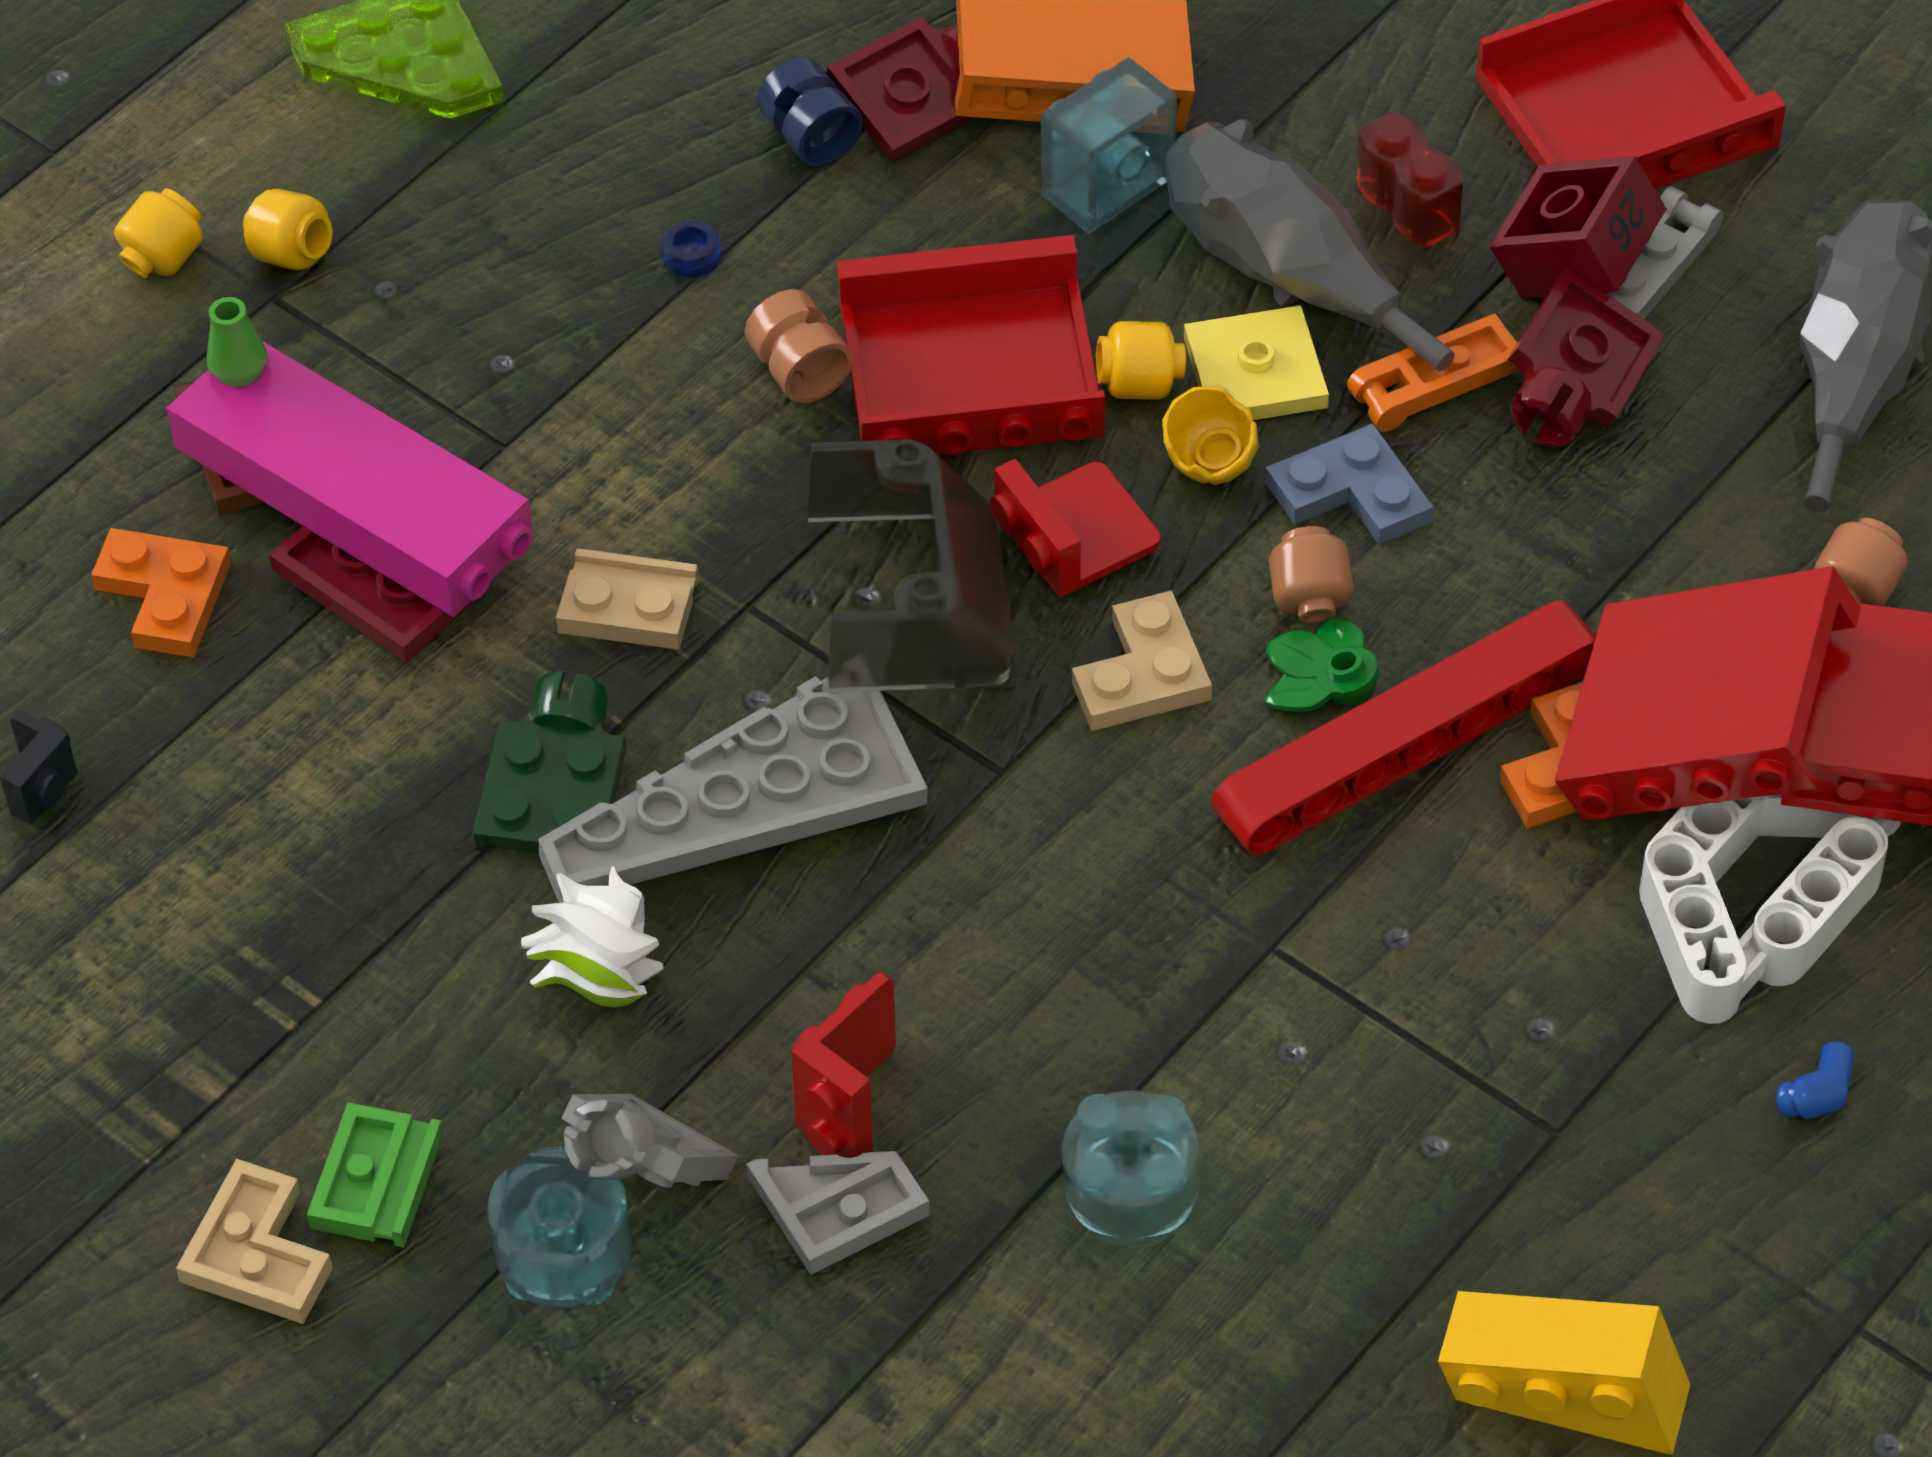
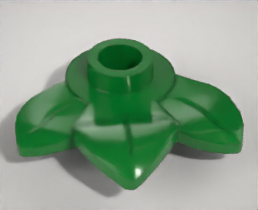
[1264,618,1379,712]

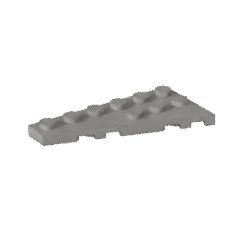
[538,650,928,903]

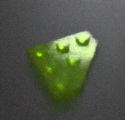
[284,0,504,118]

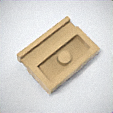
[556,548,699,650]

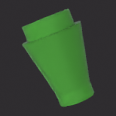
[206,297,268,387]

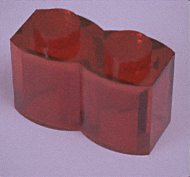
[1356,111,1463,248]

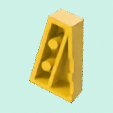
[1438,1291,1691,1456]

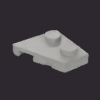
[747,1151,930,1275]

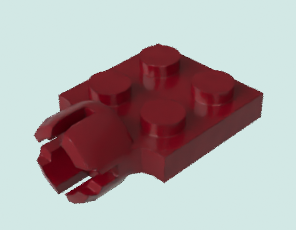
[827,16,975,163]
[1507,266,1665,448]

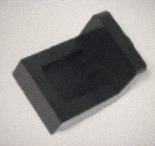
[0,710,78,825]

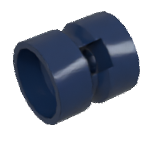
[757,57,863,167]

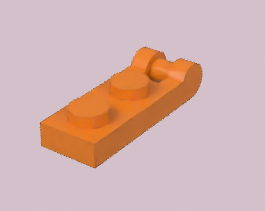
[1347,313,1520,432]

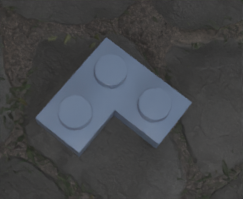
[1265,424,1434,545]

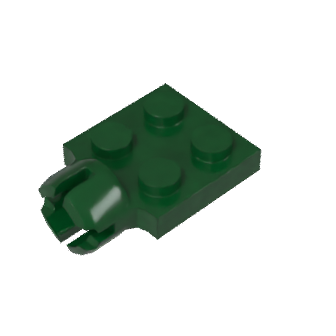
[473,671,627,853]

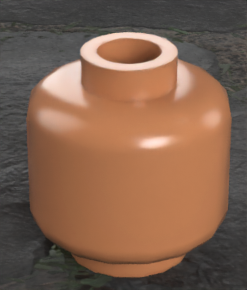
[1814,517,1908,606]
[1268,526,1354,624]

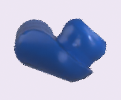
[1776,1042,1855,1119]

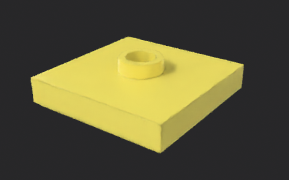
[1184,305,1329,420]

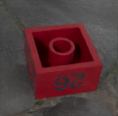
[1489,156,1667,299]

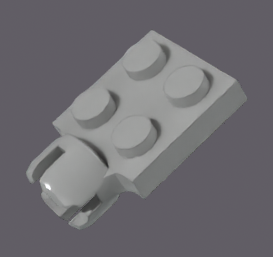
[561,1094,739,1188]

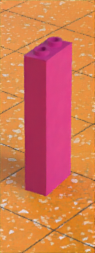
[166,341,534,617]

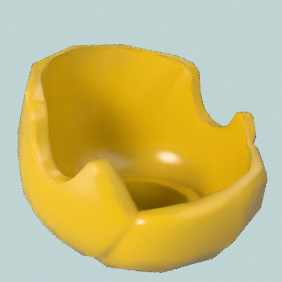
[1162,386,1259,485]

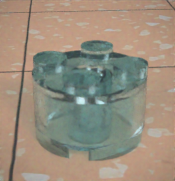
[1062,1090,1201,1248]
[488,1146,632,1307]

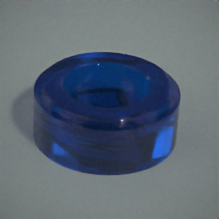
[661,220,722,278]

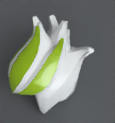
[521,866,664,1008]

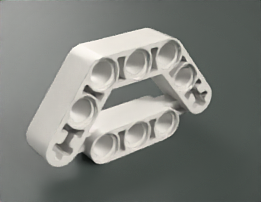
[1639,794,1901,1024]

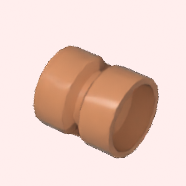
[744,289,853,403]

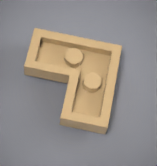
[1072,590,1212,731]
[176,1159,333,1324]

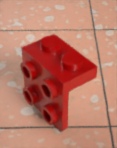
[990,459,1160,598]
[791,972,896,1158]

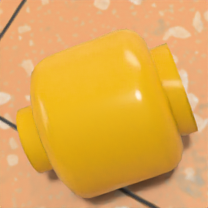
[114,188,203,278]
[243,189,333,271]
[1096,321,1186,400]

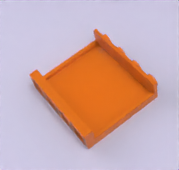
[955,0,1195,132]

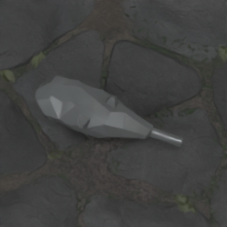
[1164,119,1455,371]
[1800,199,1932,511]

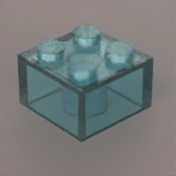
[1041,57,1177,234]

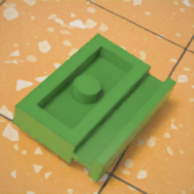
[307,1102,444,1248]

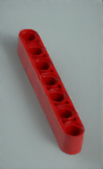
[1210,600,1596,855]

